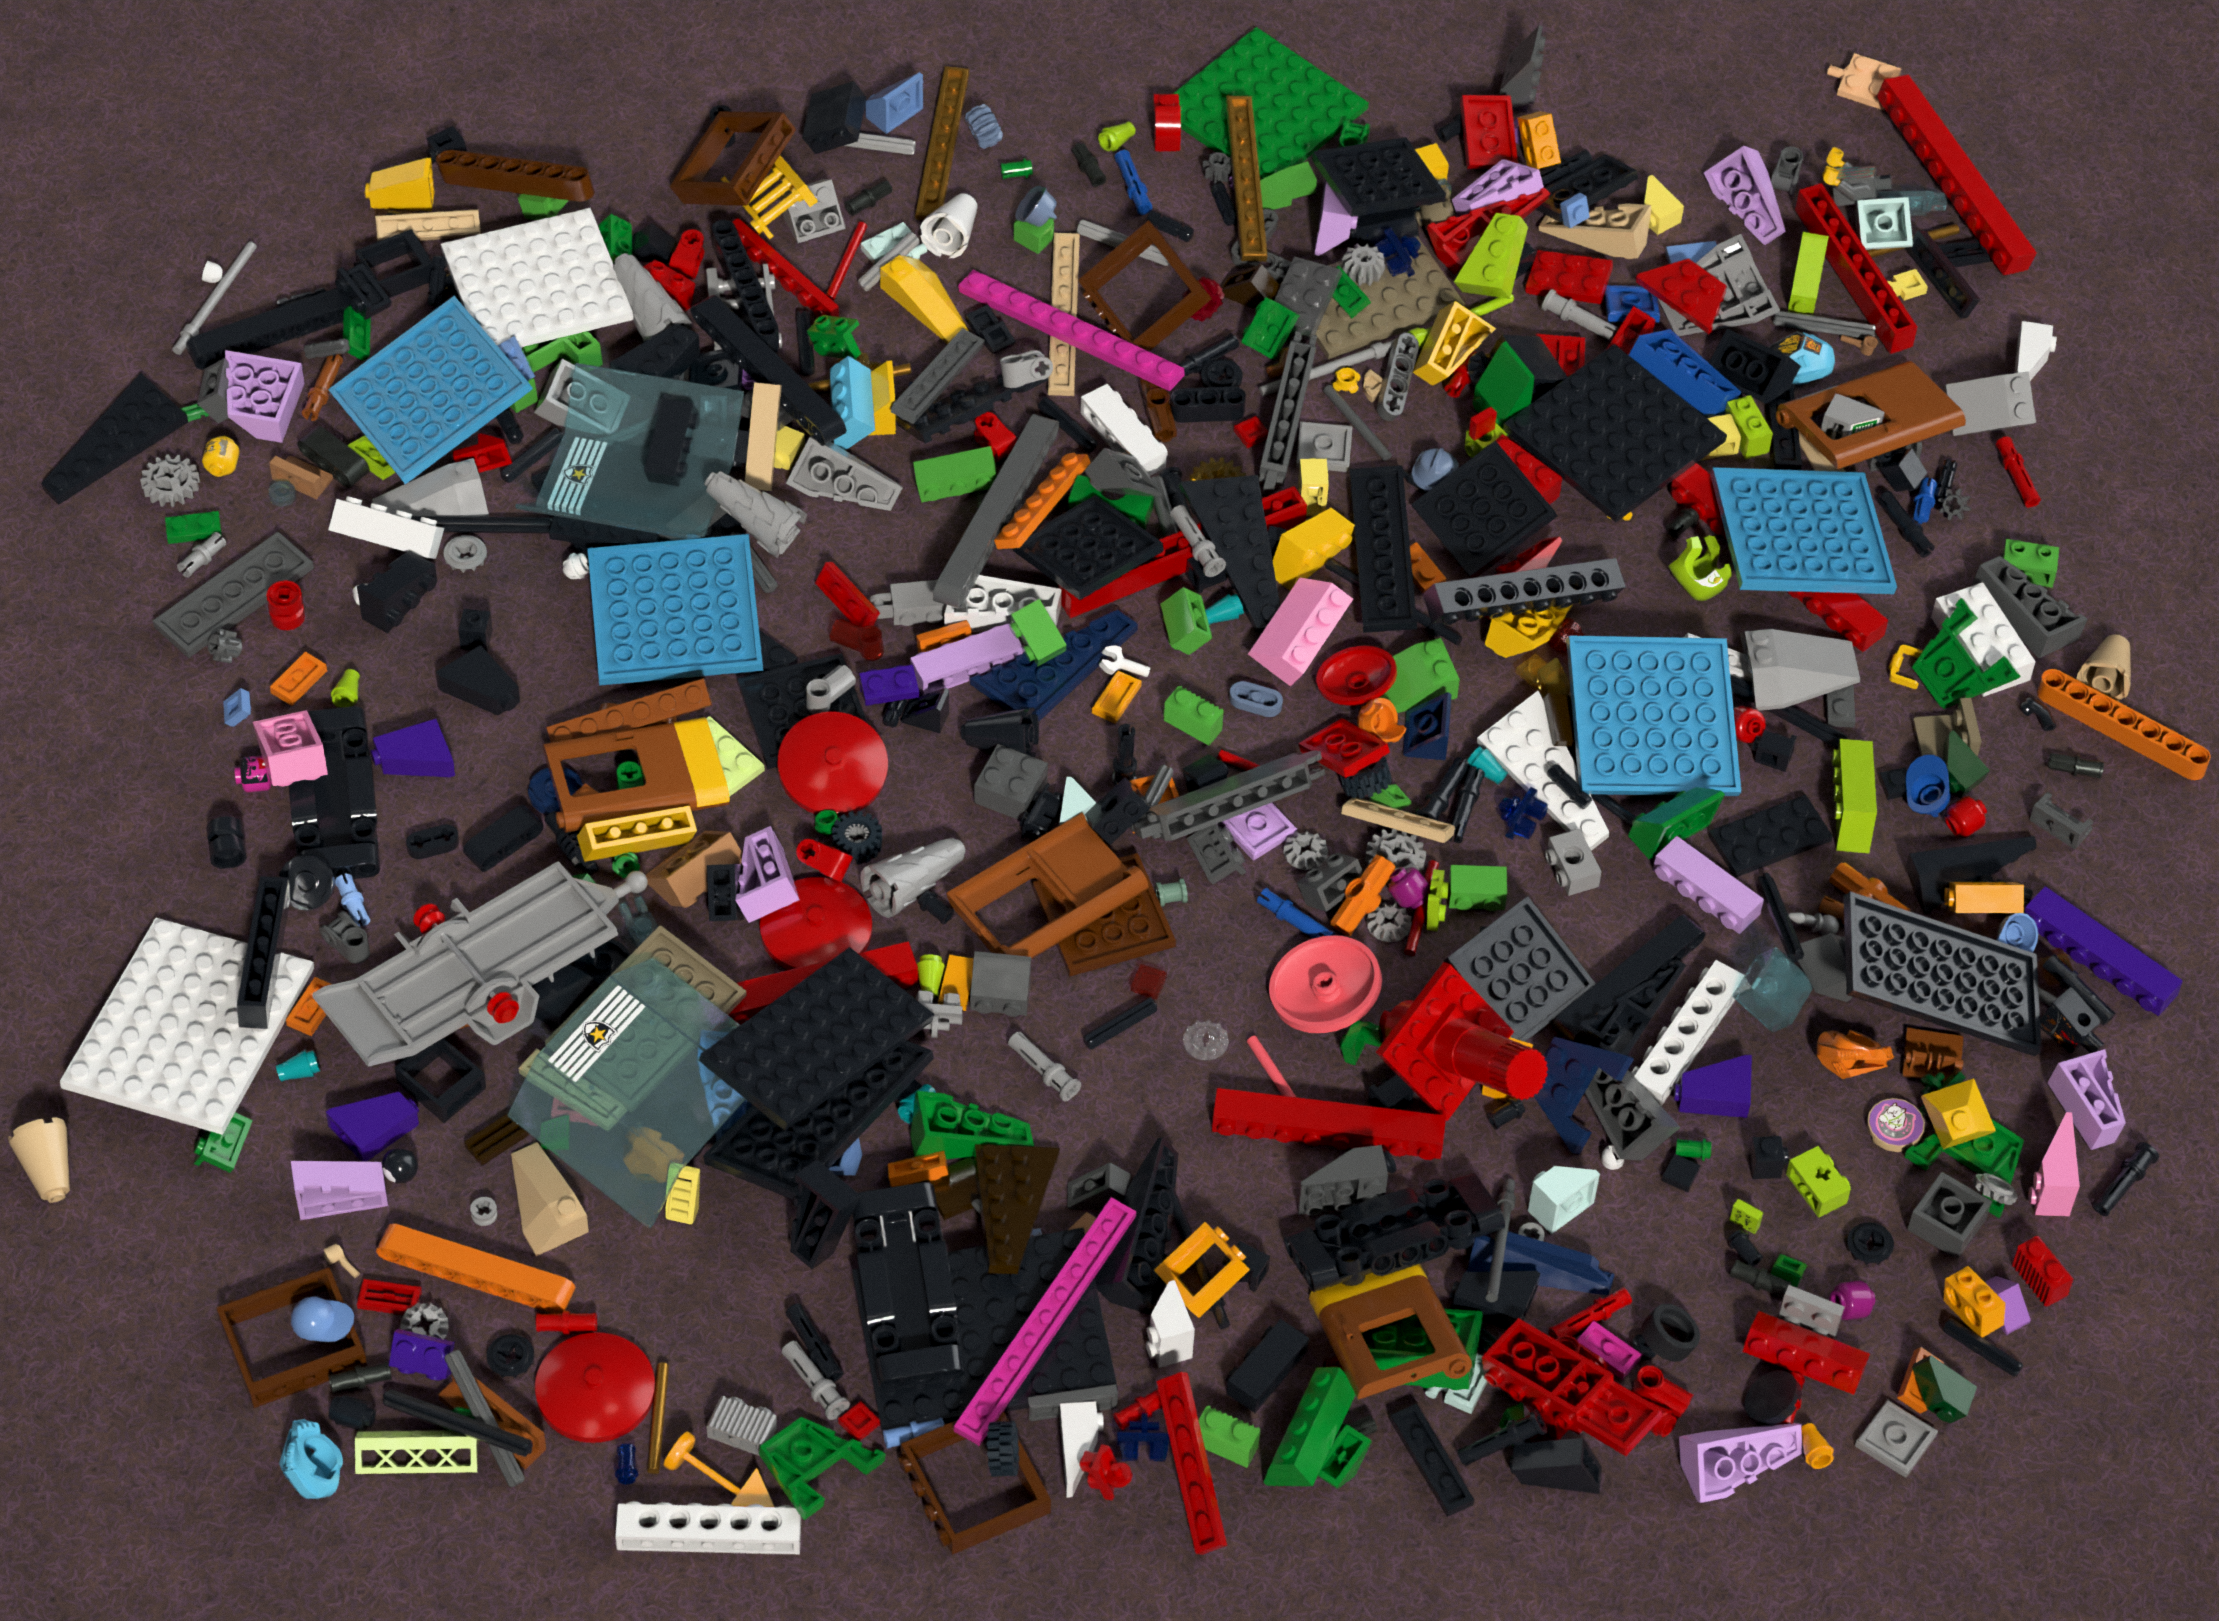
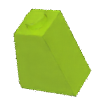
[1788,232,1829,315]

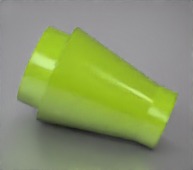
[1098,122,1136,151]
[331,669,360,708]
[917,954,945,998]

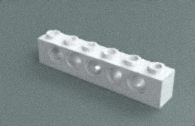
[1631,960,1745,1106]
[616,1502,801,1554]

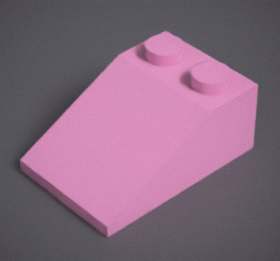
[253,710,328,786]
[2028,1112,2080,1216]

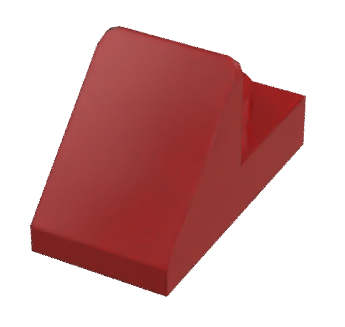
[1607,306,1656,355]
[453,433,512,473]

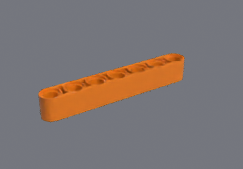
[2037,669,2211,780]
[376,1224,576,1314]

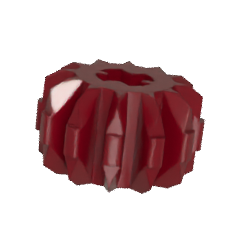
[1182,276,1225,322]

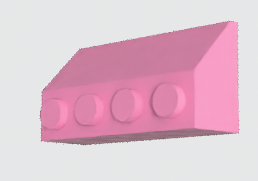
[1248,578,1353,686]

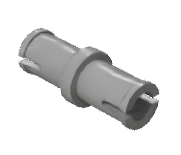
[177,532,226,578]

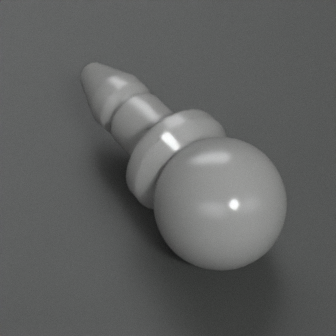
[1789,912,1839,936]

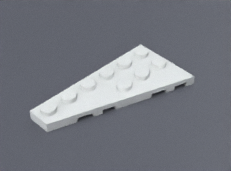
[1477,691,1609,850]

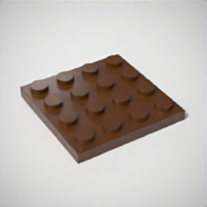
[1033,853,1176,977]

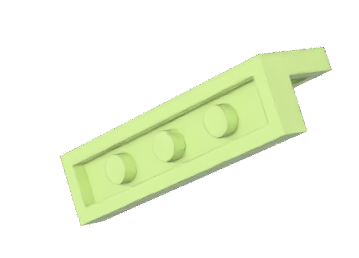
[355,1430,479,1474]

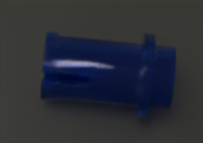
[614,1444,639,1485]

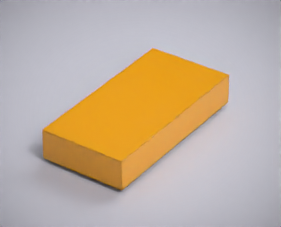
[1092,670,1142,724]
[938,955,974,1011]

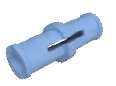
[335,874,370,926]

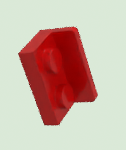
[643,260,695,312]

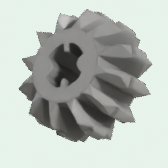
[1341,243,1385,287]

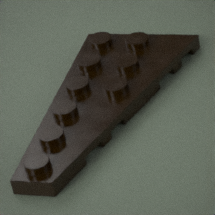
[973,1144,1060,1274]

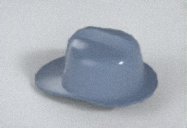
[1015,186,1057,227]
[1412,448,1459,491]

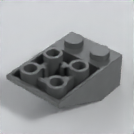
[1499,25,1546,112]
[1298,1145,1388,1216]

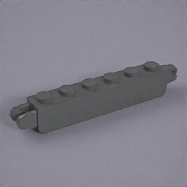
[1258,331,1317,497]
[1134,750,1325,841]

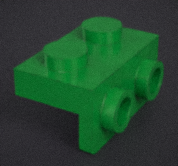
[1241,297,1300,360]
[807,315,861,360]

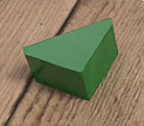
[1318,1424,1372,1489]

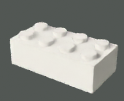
[1931,582,2035,697]

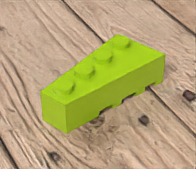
[1832,739,1877,853]

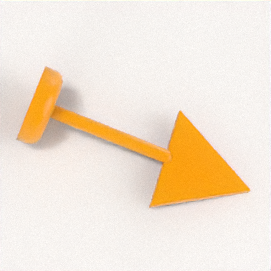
[663,1431,774,1507]

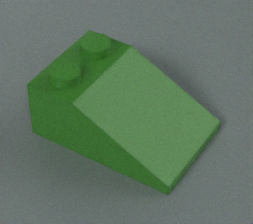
[1379,638,1460,713]

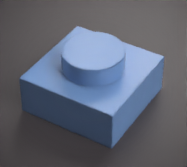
[1560,193,1590,228]
[223,688,251,727]

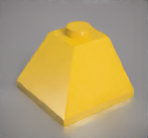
[1921,1078,1996,1149]

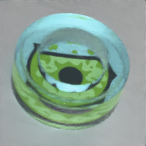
[268,481,296,507]

